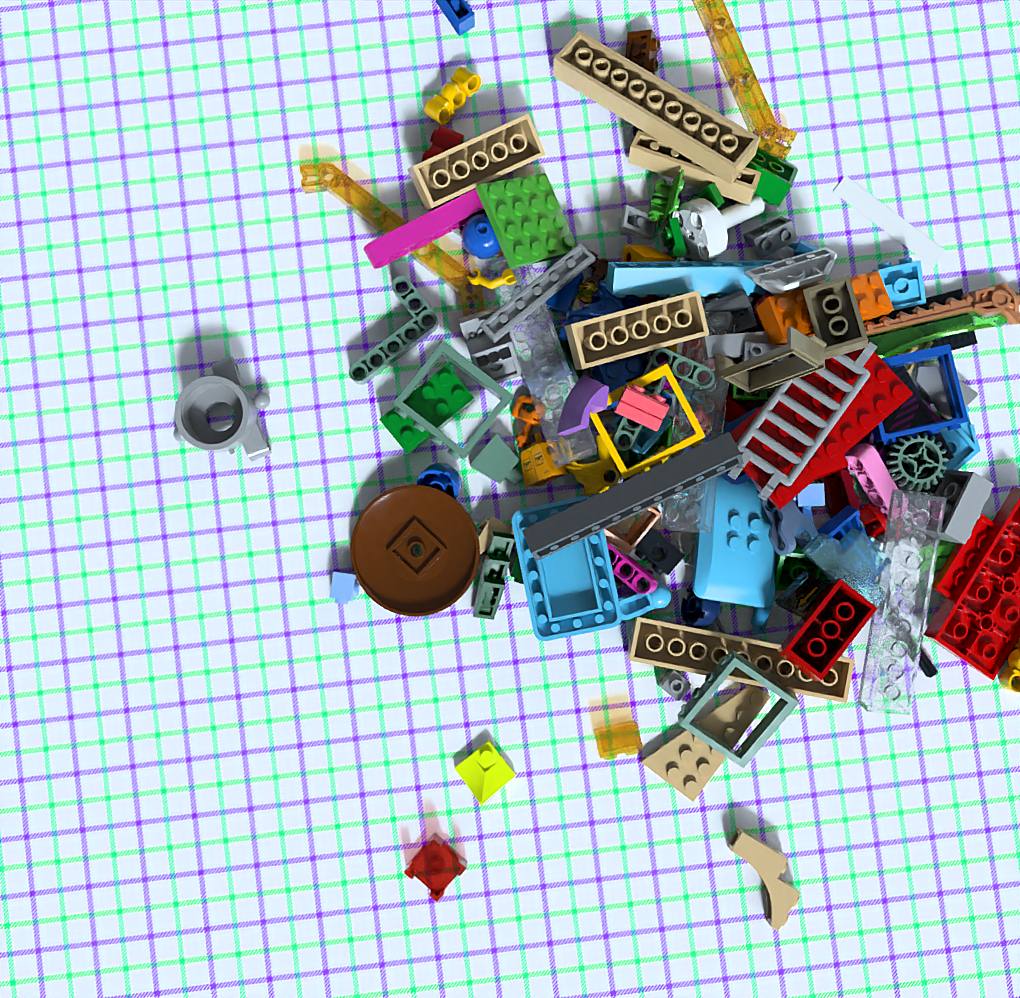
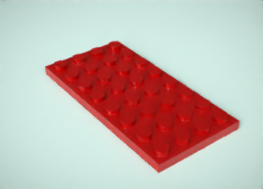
[730,348,913,510]

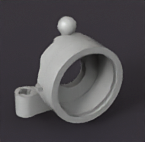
[173,356,272,462]

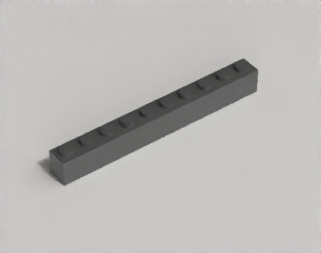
[522,432,744,561]

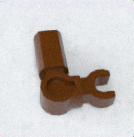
[583,247,610,293]

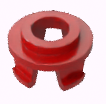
[859,503,889,540]

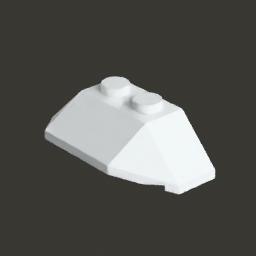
[744,247,837,295]

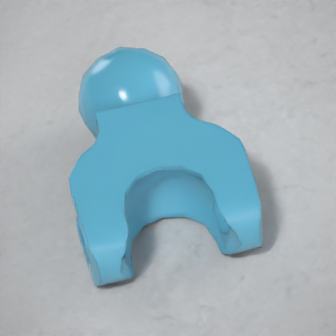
[619,582,671,620]

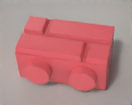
[614,383,669,431]

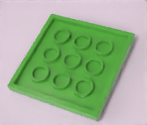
[476,173,577,269]

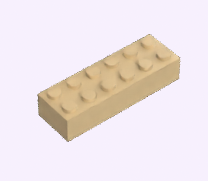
[407,113,546,210]
[565,290,709,370]

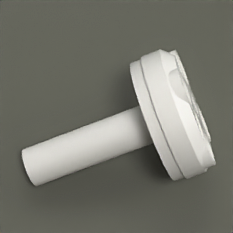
[672,195,764,261]

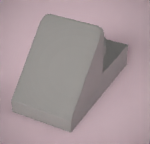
[620,205,657,240]

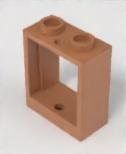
[604,504,662,554]

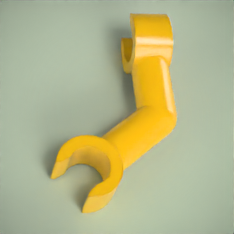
[467,268,517,289]

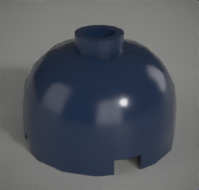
[681,584,722,628]

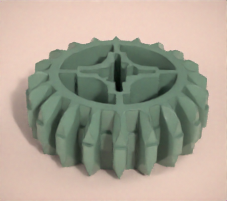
[886,432,949,491]

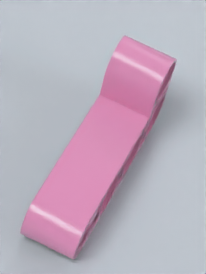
[841,443,908,525]

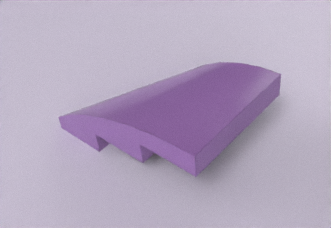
[557,375,609,436]

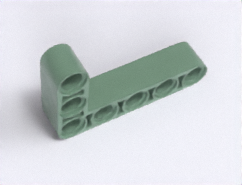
[349,276,438,385]
[613,348,715,451]

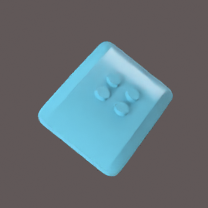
[692,474,777,608]
[512,495,622,641]

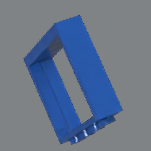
[872,344,969,445]

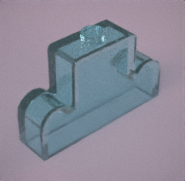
[801,528,891,607]

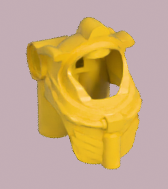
[559,433,623,496]

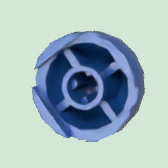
[461,213,501,259]
[417,462,462,499]

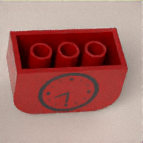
[777,579,878,681]

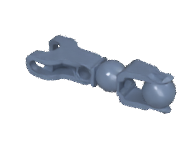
[754,483,819,555]

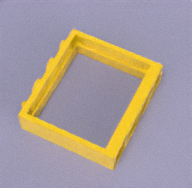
[590,362,706,479]

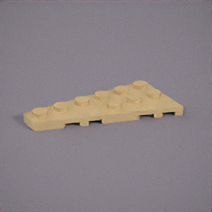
[640,684,771,802]

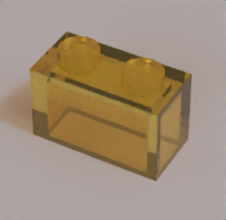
[593,720,643,760]

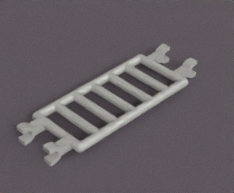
[728,342,878,501]

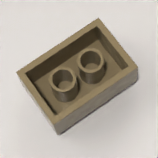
[803,275,868,360]

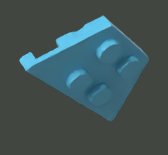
[927,406,981,475]

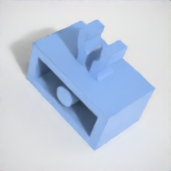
[793,483,825,521]

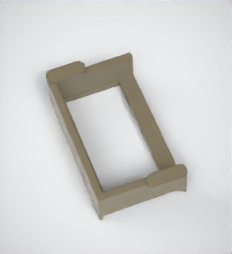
[714,326,827,395]

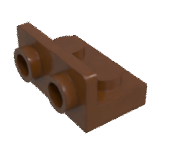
[625,29,660,75]

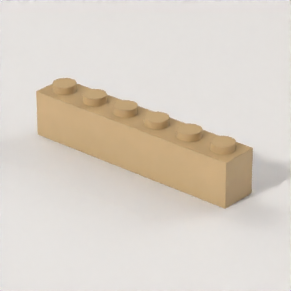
[628,130,761,205]

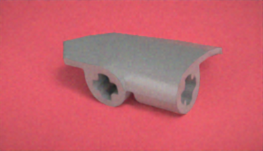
[915,366,978,420]

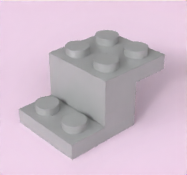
[458,306,522,389]

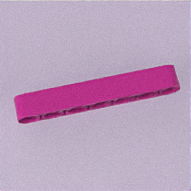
[363,180,495,269]

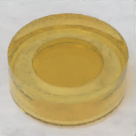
[576,282,598,304]

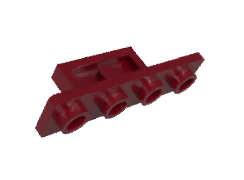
[819,469,861,518]

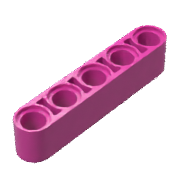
[607,541,657,594]

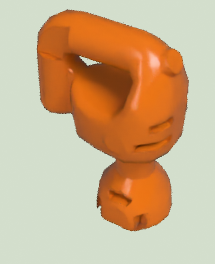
[511,395,546,448]

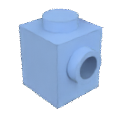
[329,571,360,604]

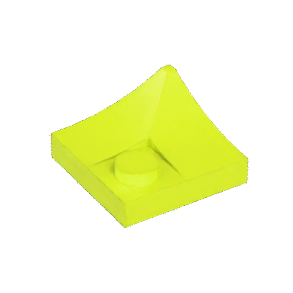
[454,740,516,805]

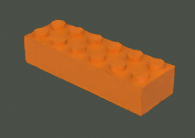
[756,271,894,345]

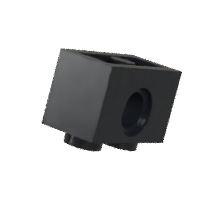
[634,527,685,576]

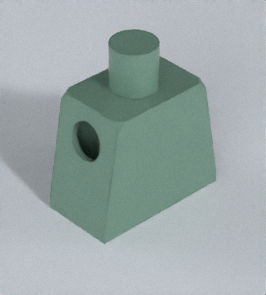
[470,434,523,486]

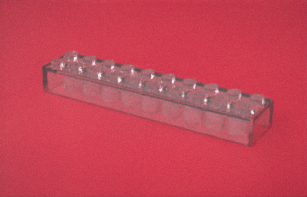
[485,256,597,468]
[660,312,736,533]
[858,489,947,715]

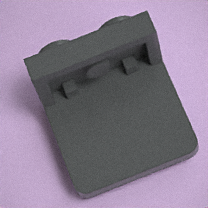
[703,290,758,335]

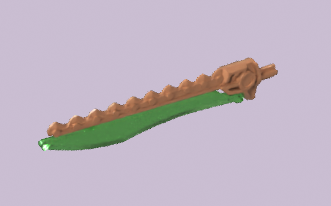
[864,283,1020,359]

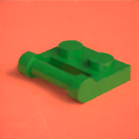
[661,217,686,261]

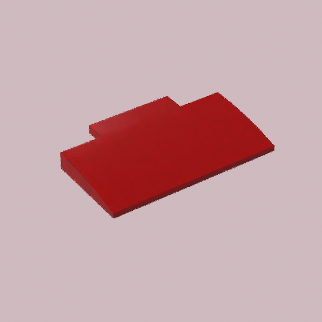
[923,487,1020,680]

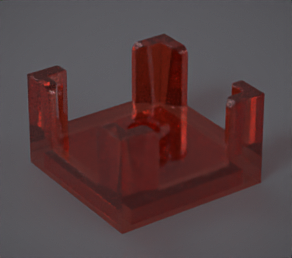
[404,833,468,902]

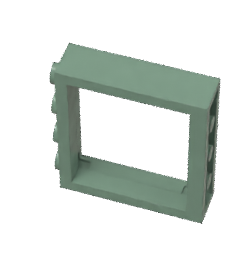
[393,341,513,460]
[677,649,800,769]

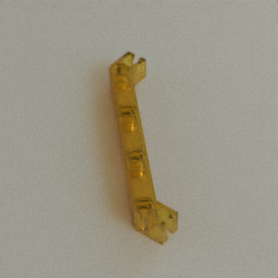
[692,0,798,159]
[299,163,485,317]

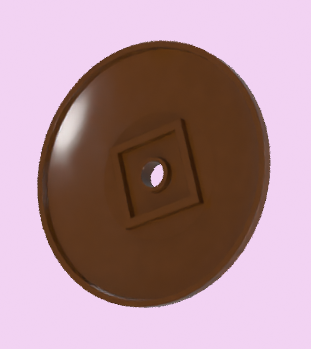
[350,485,480,617]

